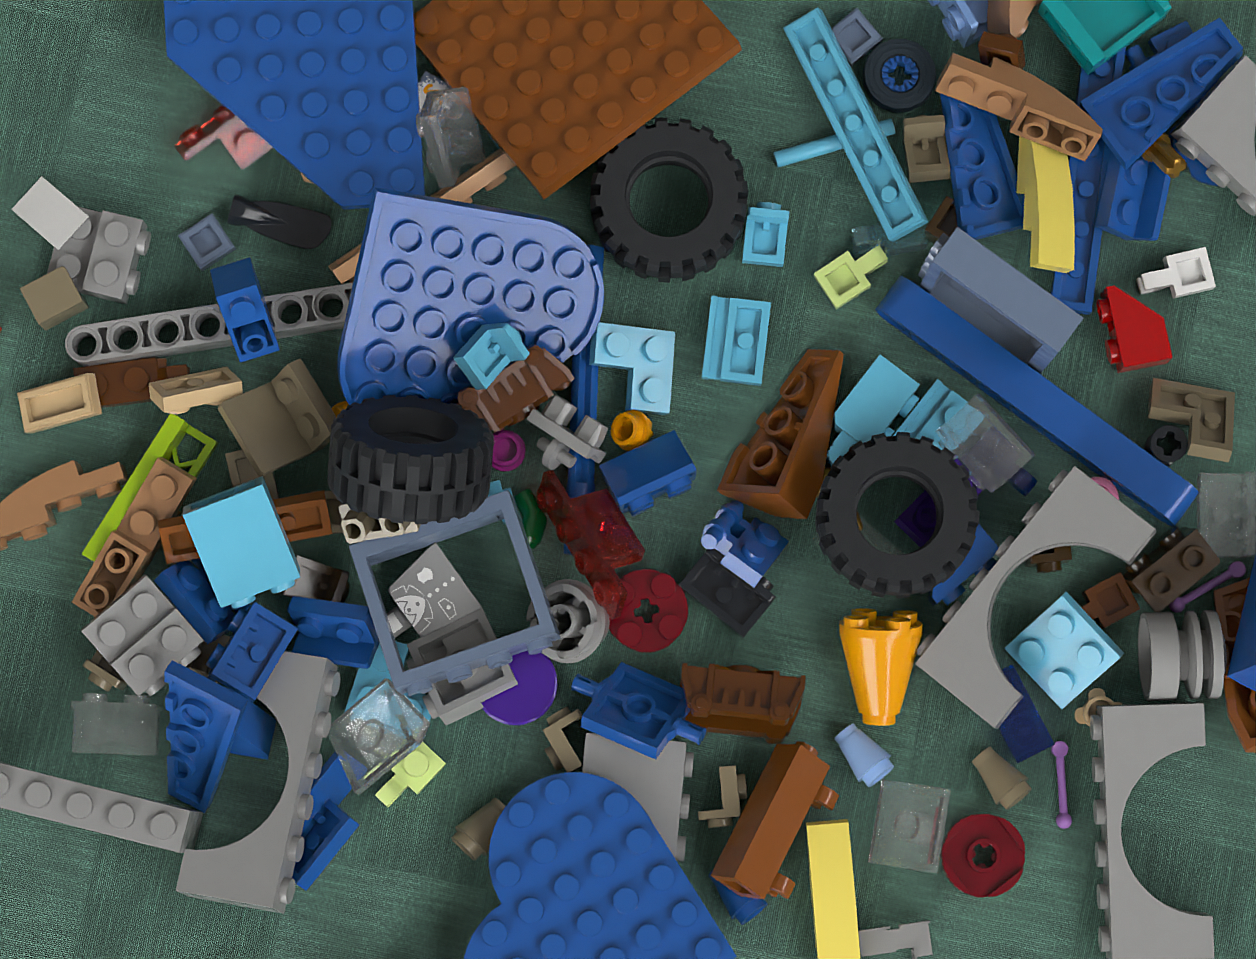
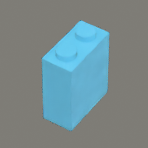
[182,476,300,609]

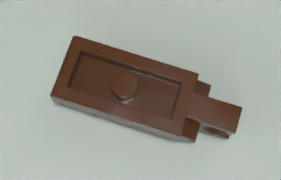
[73,357,190,408]

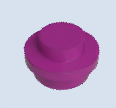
[492,430,526,472]

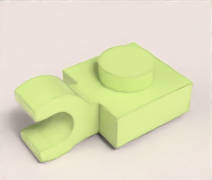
[814,245,888,310]
[375,735,446,808]

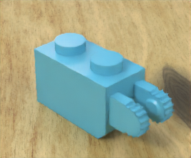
[826,354,920,467]

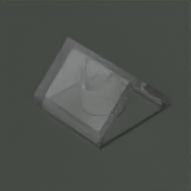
[328,678,431,795]
[868,779,951,874]

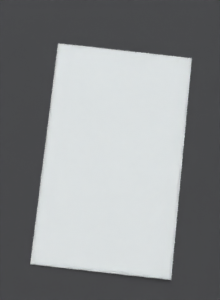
[11,176,89,250]

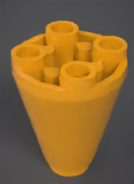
[839,608,922,726]

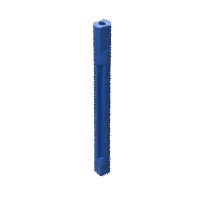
[564,244,604,556]

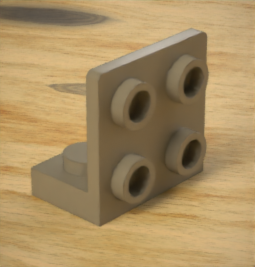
[218,358,336,476]

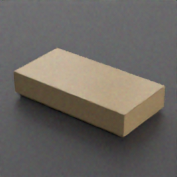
[17,373,102,434]

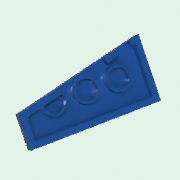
[1080,17,1243,170]
[164,660,248,813]

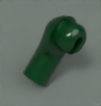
[513,488,547,549]

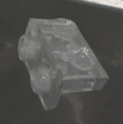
[416,87,486,188]
[935,394,1036,493]
[1197,471,1256,558]
[70,693,161,756]

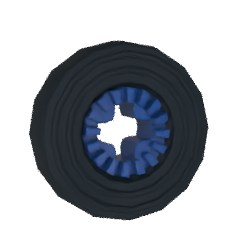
[862,39,936,113]

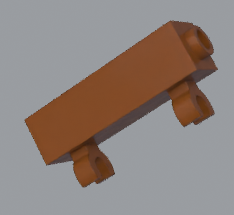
[710,741,839,899]

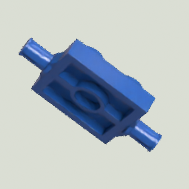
[571,662,706,760]

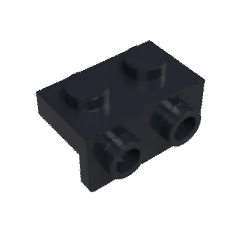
[679,548,776,638]

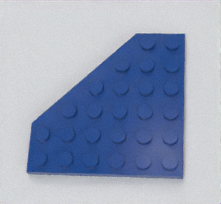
[164,0,426,210]

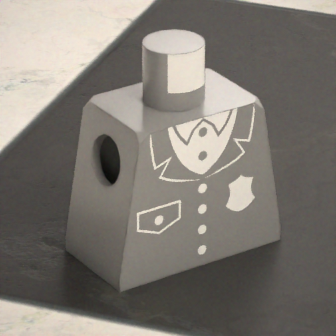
[386,542,482,638]

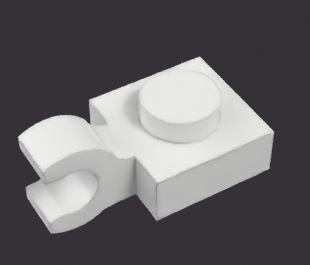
[1136,247,1216,299]

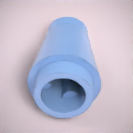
[835,723,894,787]

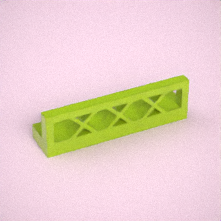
[82,414,218,562]

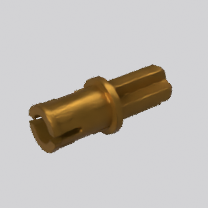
[1141,133,1186,178]

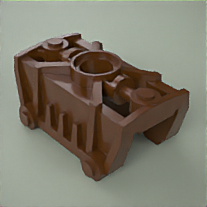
[456,344,574,433]
[680,663,806,744]

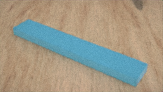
[783,7,929,242]

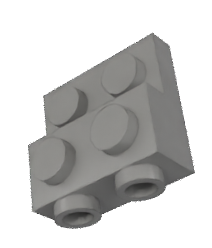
[47,206,151,305]
[80,575,204,696]
[406,608,518,726]

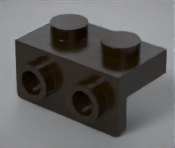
[1123,526,1220,612]

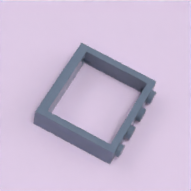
[918,227,1083,374]
[349,490,561,696]

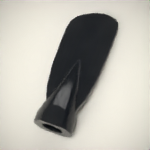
[227,194,332,249]

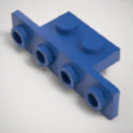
[292,752,363,891]

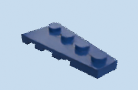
[940,93,1025,240]

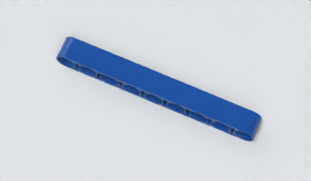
[875,276,1199,527]

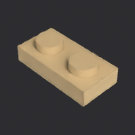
[149,366,243,414]

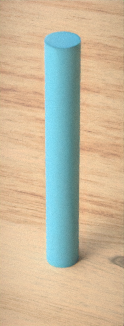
[773,118,896,168]

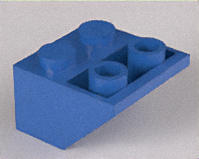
[599,430,697,517]

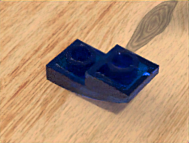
[999,664,1055,763]

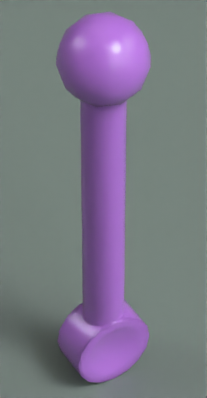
[1169,561,1246,613]
[1051,741,1072,829]

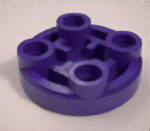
[482,650,558,726]

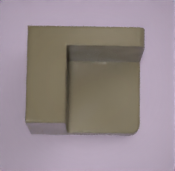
[20,266,89,331]

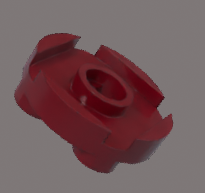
[605,569,688,653]
[940,814,1025,898]

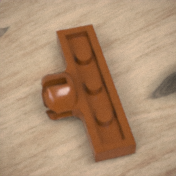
[158,490,332,564]

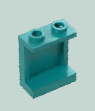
[1037,0,1171,75]

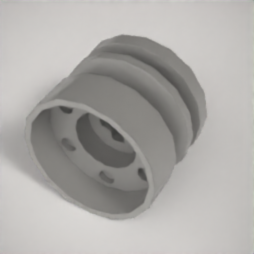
[1138,610,1227,701]

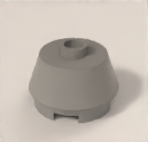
[526,579,610,663]

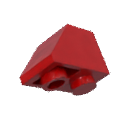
[1096,285,1173,373]

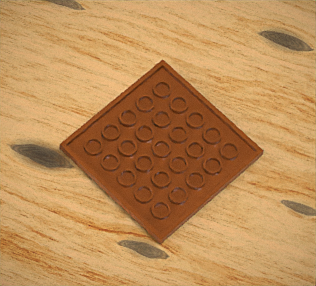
[414,0,742,200]

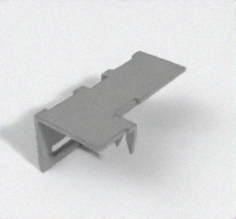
[858,920,933,959]

